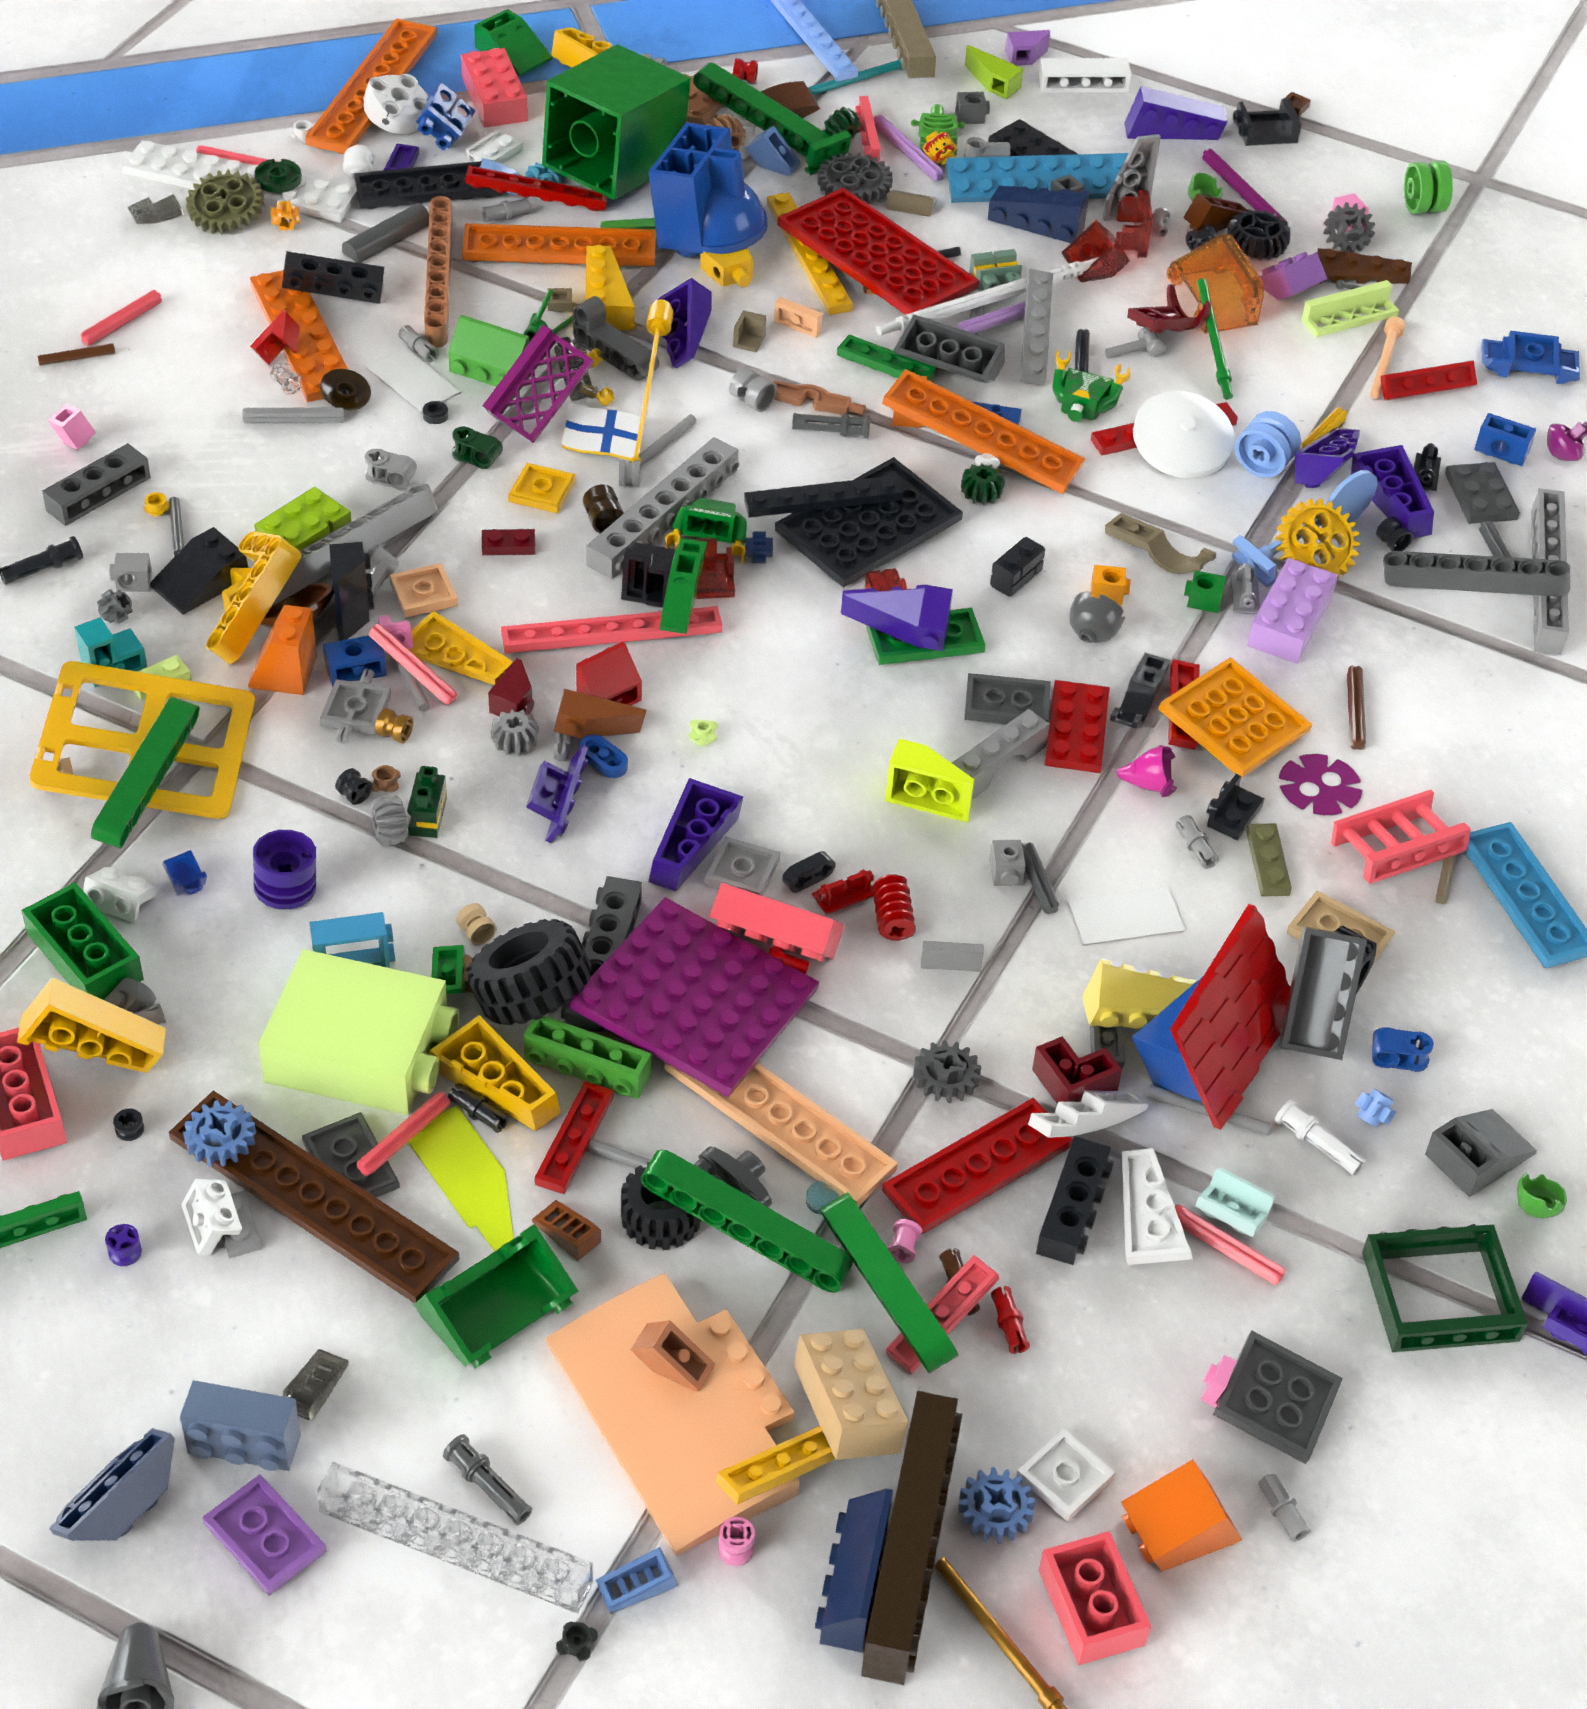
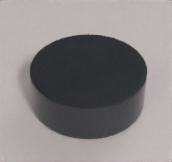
[422,401,448,424]

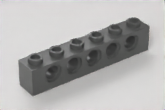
[561,876,642,1031]

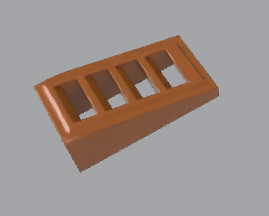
[532,1200,601,1261]

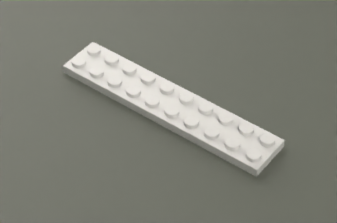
[122,140,358,223]

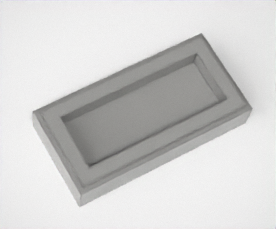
[921,941,984,972]

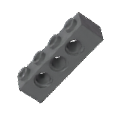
[42,443,151,526]

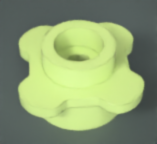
[689,719,718,746]

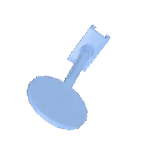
[1232,470,1377,587]

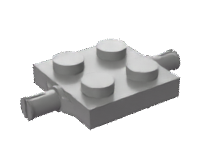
[320,669,391,744]

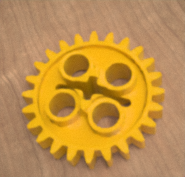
[1275,498,1360,578]

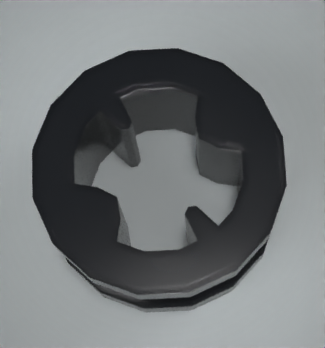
[113,1108,144,1141]

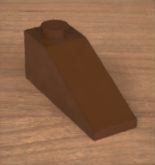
[1183,193,1247,231]

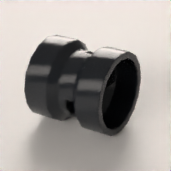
[1376,517,1413,551]

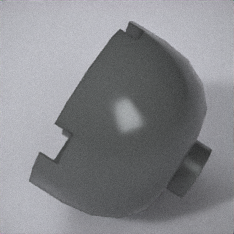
[1069,591,1125,643]

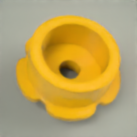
[143,492,170,517]

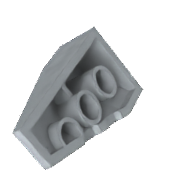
[1103,134,1161,221]

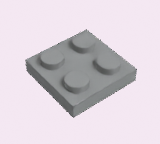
[705,836,780,896]

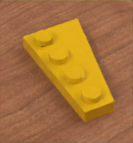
[409,611,513,685]

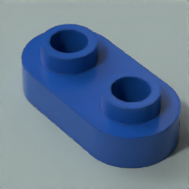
[580,735,628,778]

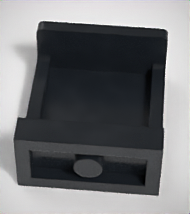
[1233,98,1301,146]

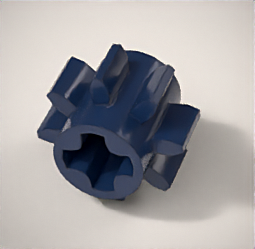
[745,531,773,563]

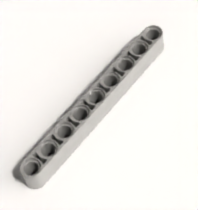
[240,484,438,607]

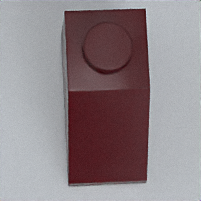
[488,658,534,716]

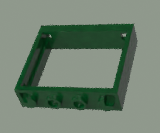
[1362,1224,1528,1353]

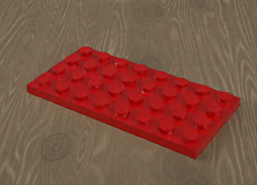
[777,188,980,315]

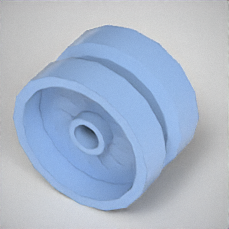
[1235,411,1301,478]

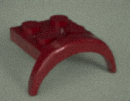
[1127,284,1212,333]

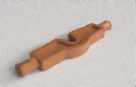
[773,380,866,415]

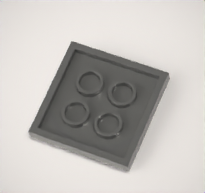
[1213,1330,1343,1464]

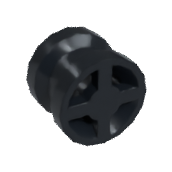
[335,768,372,805]

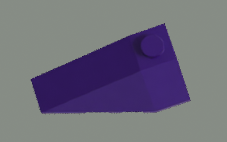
[656,278,712,368]
[1295,428,1360,488]

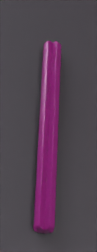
[1202,149,1287,222]

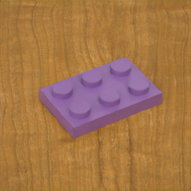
[202,1474,327,1596]

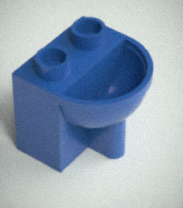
[649,123,768,257]

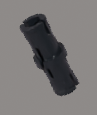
[448,1083,509,1133]

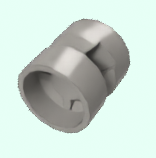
[729,367,777,412]

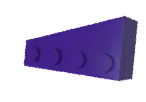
[1124,86,1228,140]
[648,778,744,891]

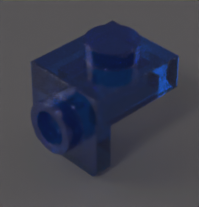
[162,850,208,896]

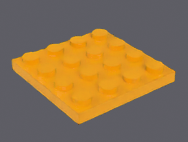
[1158,657,1313,778]

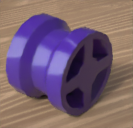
[105,1224,142,1266]

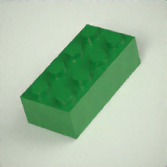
[21,882,144,1000]

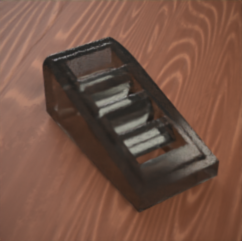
[283,1349,349,1421]

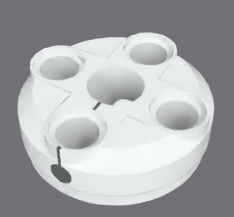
[364,74,428,134]

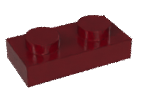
[482,529,535,555]

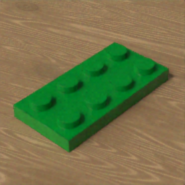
[866,608,986,665]

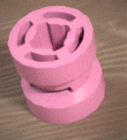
[718,1517,755,1566]

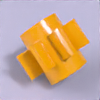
[271,201,300,231]

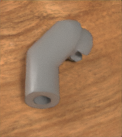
[1149,207,1170,237]

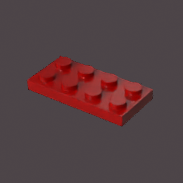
[1044,680,1110,773]

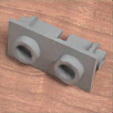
[1231,563,1260,614]

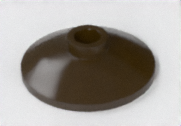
[320,369,371,410]

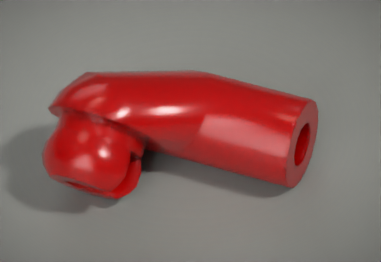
[768,946,809,974]

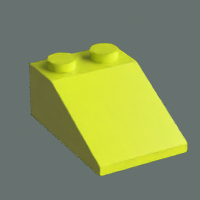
[885,738,975,823]

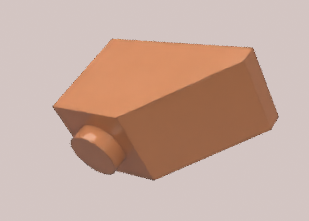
[630,1320,715,1391]

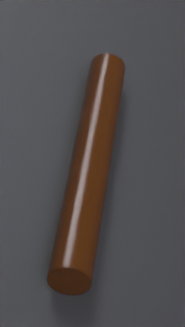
[37,343,115,366]

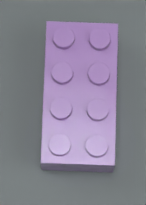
[1247,558,1338,664]

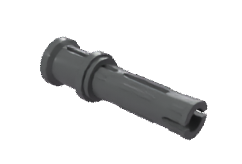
[792,413,870,439]
[443,1434,533,1525]

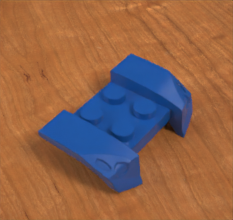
[1481,330,1580,384]

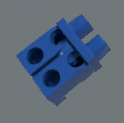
[416,82,476,150]

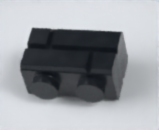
[990,537,1046,597]

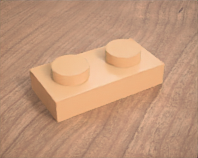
[774,297,822,338]

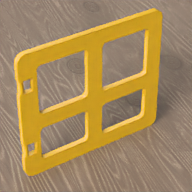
[29,661,255,819]

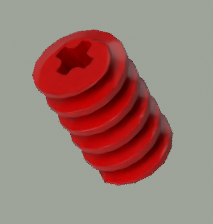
[872,874,916,941]

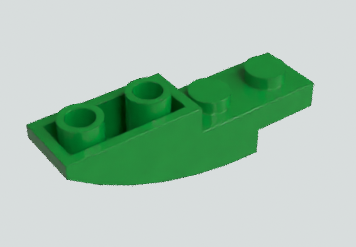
[660,538,707,634]

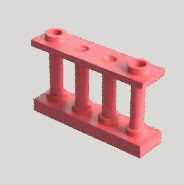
[1331,789,1471,884]

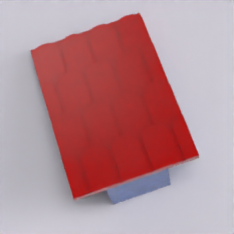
[1132,904,1291,1130]

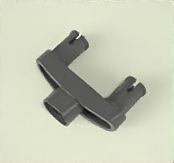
[694,1146,772,1208]

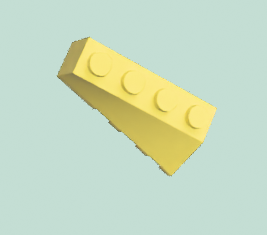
[1082,959,1196,1029]

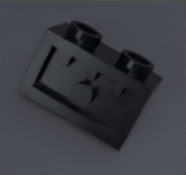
[1206,774,1265,841]

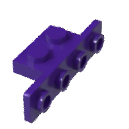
[526,745,588,843]
[1522,1272,1587,1355]

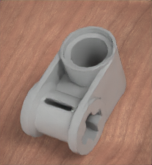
[365,448,417,490]

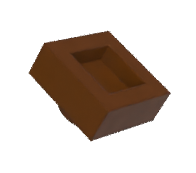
[1279,92,1311,117]

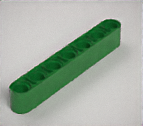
[693,63,830,158]
[91,697,200,849]
[641,1149,853,1293]
[819,1192,959,1374]

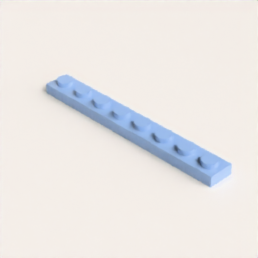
[770,0,858,81]

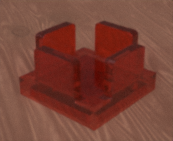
[1116,190,1153,258]
[691,538,735,599]

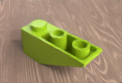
[965,45,1023,99]

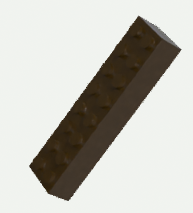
[861,1391,963,1685]

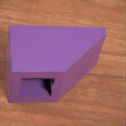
[1005,30,1050,66]

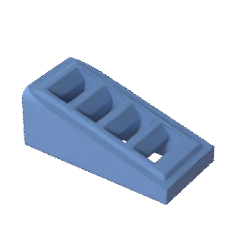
[596,1547,679,1613]

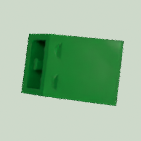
[474,9,553,76]

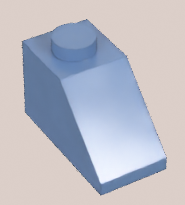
[745,126,801,176]

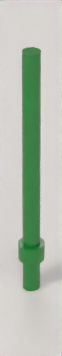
[1197,278,1233,400]

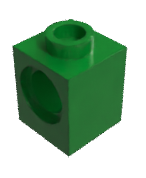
[1184,570,1226,613]

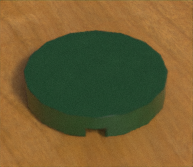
[254,159,302,193]

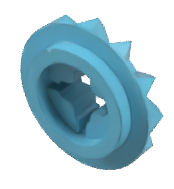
[526,163,563,183]

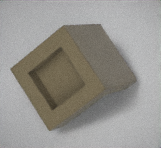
[733,310,767,352]

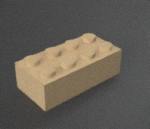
[794,1329,908,1460]

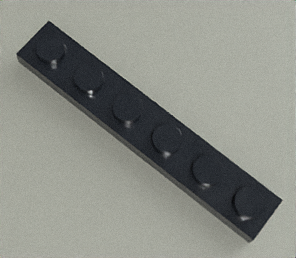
[744,475,903,518]

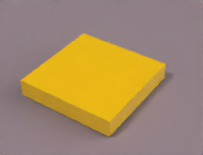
[508,463,576,514]

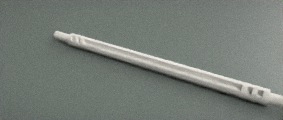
[876,257,1101,336]

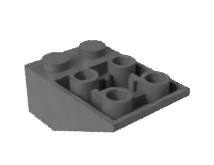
[1425,1109,1537,1197]

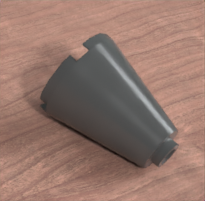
[97,1623,174,1709]

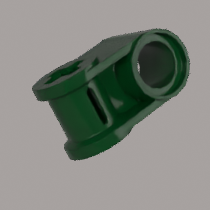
[452,426,503,469]

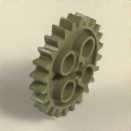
[186,169,265,235]

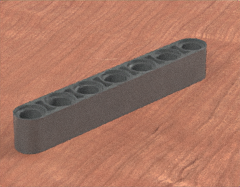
[1383,551,1570,597]

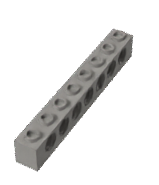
[586,437,739,579]
[1531,488,1569,656]

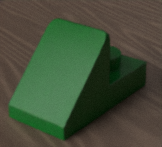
[431,945,467,994]

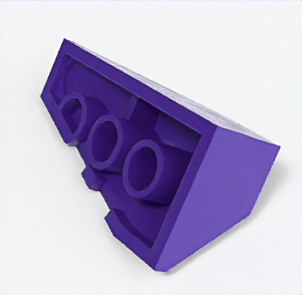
[841,584,953,651]

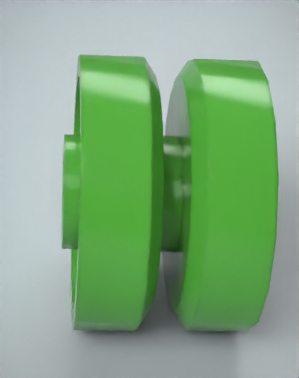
[1403,160,1453,214]

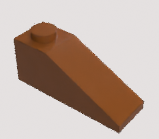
[554,689,646,738]

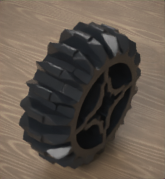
[1227,209,1291,261]

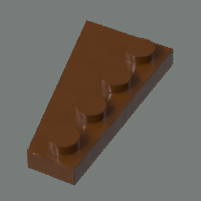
[1317,248,1412,284]

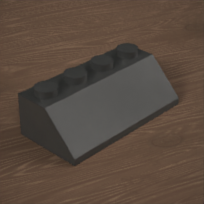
[894,314,1005,383]

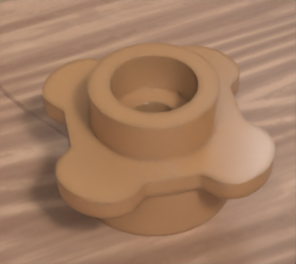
[372,765,401,792]

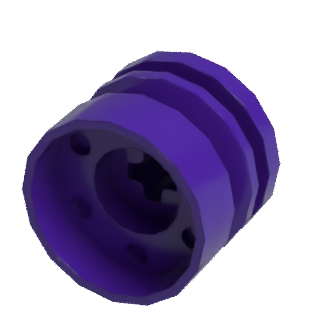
[253,829,316,909]

